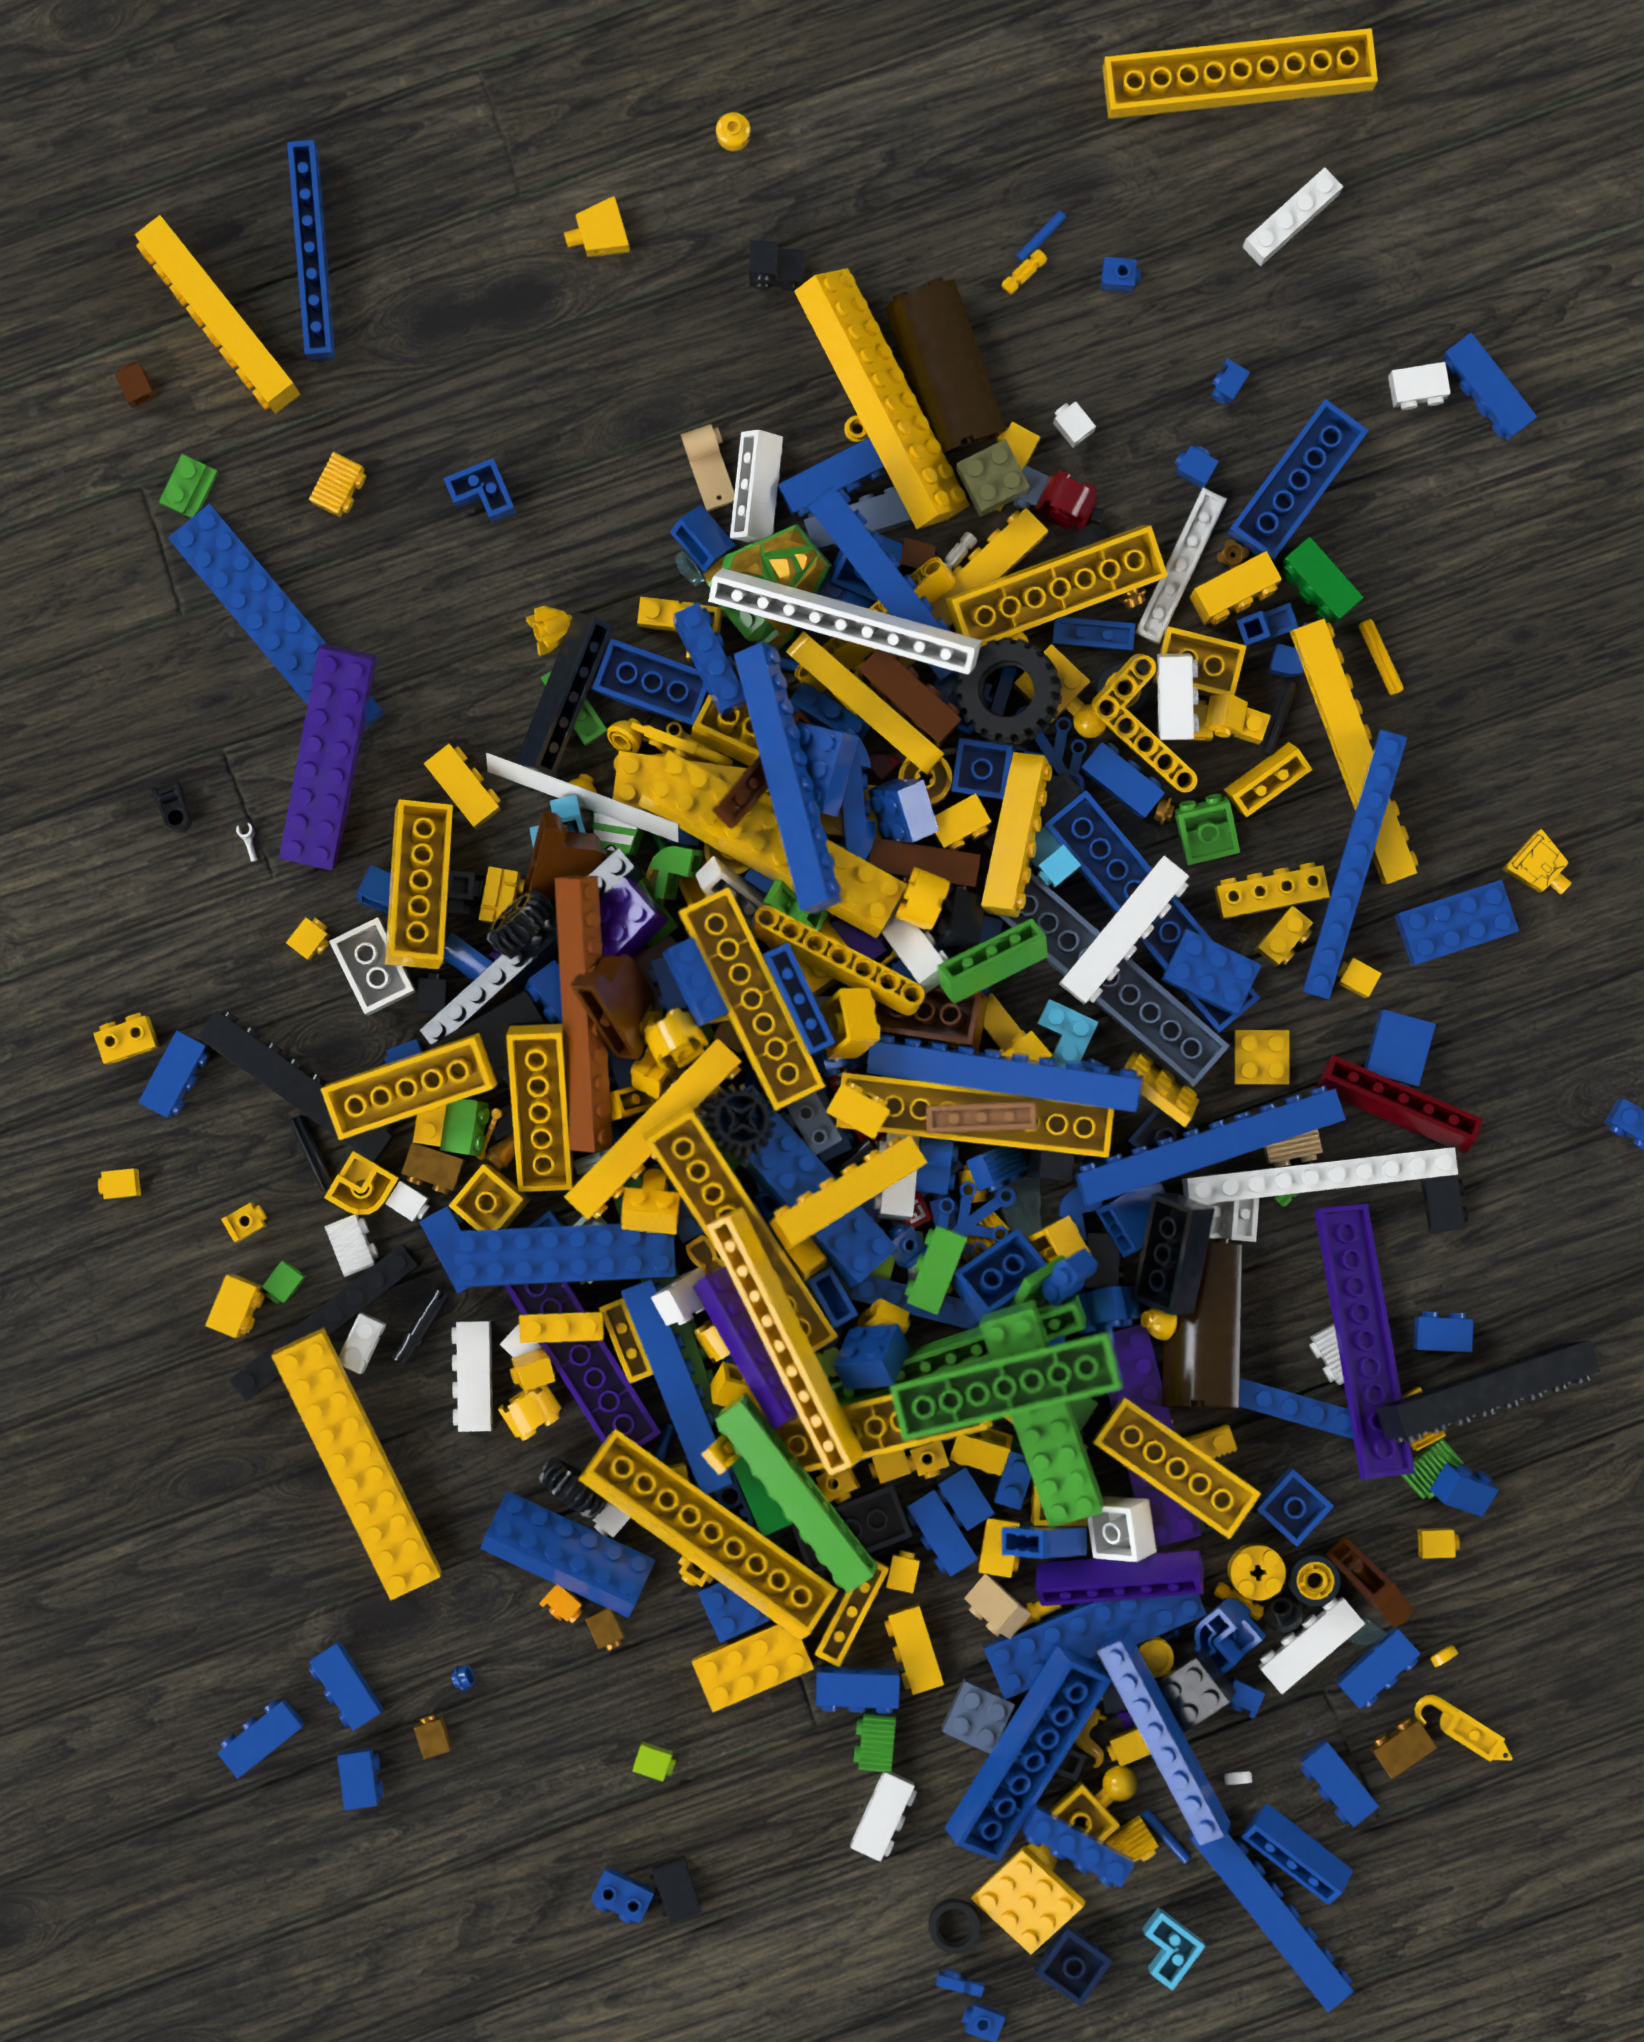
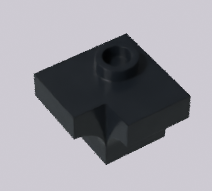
[446,870,486,915]

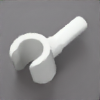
[236,823,258,862]

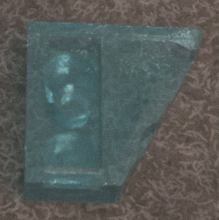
[992,1176,1041,1237]

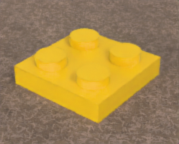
[1234,1030,1289,1085]

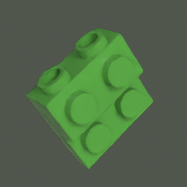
[1174,794,1240,865]

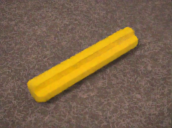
[1359,619,1404,695]

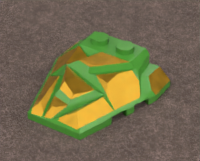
[704,524,832,651]

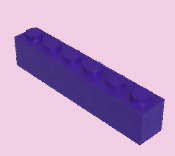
[693,1266,800,1430]
[1036,1550,1204,1606]

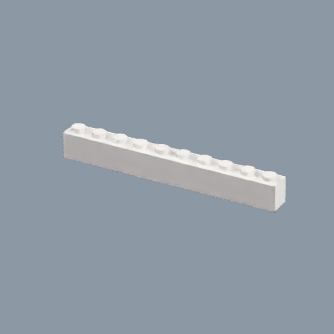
[709,568,982,675]
[1182,1147,1458,1204]

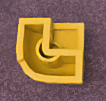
[324,1151,399,1215]

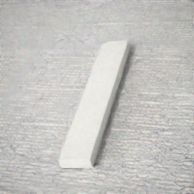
[1135,488,1227,645]

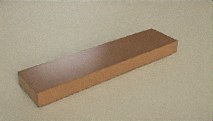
[926,1102,1037,1133]

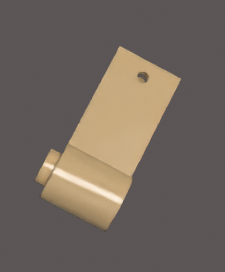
[680,424,735,512]

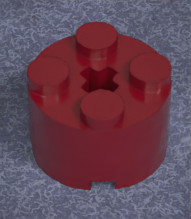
[1035,471,1097,531]

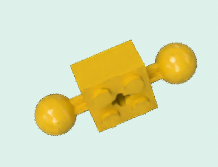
[998,632,1107,738]
[1026,1766,1138,1871]

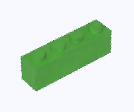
[937,918,1048,1004]

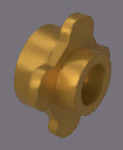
[1217,539,1249,569]
[1119,588,1146,609]
[1154,798,1175,825]

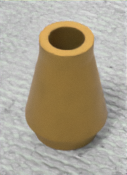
[485,1132,515,1172]

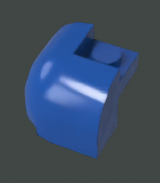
[1194,1598,1266,1674]

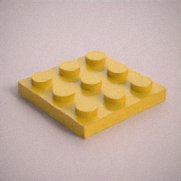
[1123,1051,1199,1127]
[971,1846,1086,1954]

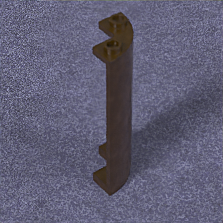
[885,278,1006,456]
[1162,1238,1242,1410]

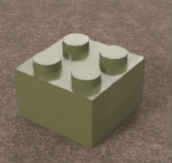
[956,439,1030,517]

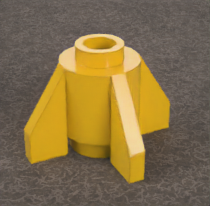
[526,606,572,656]

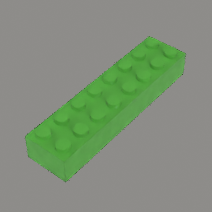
[979,1299,1104,1528]
[890,1332,1124,1441]

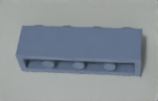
[804,486,913,552]

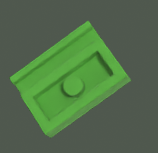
[159,454,219,518]

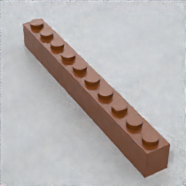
[555,875,612,1152]

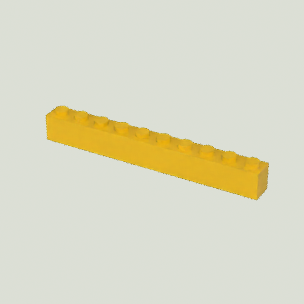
[832,508,1048,717]
[1289,619,1418,884]
[707,1207,864,1475]

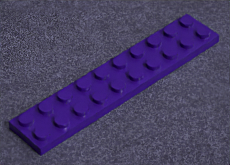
[1314,1204,1415,1480]

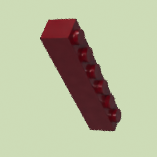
[1316,1055,1483,1154]

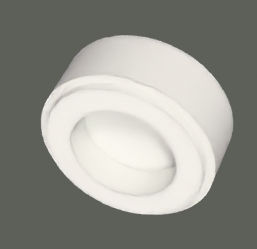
[1224,1771,1252,1785]

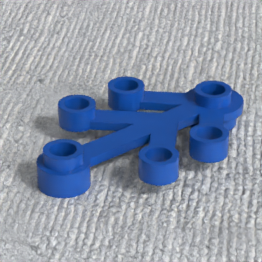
[1011,706,1087,794]
[926,1182,1016,1258]

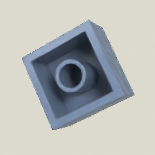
[941,1678,1015,1754]

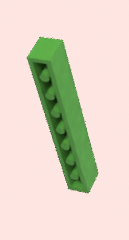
[715,1393,878,1593]

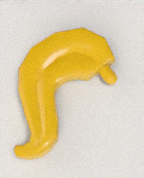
[1074,1708,1107,1768]

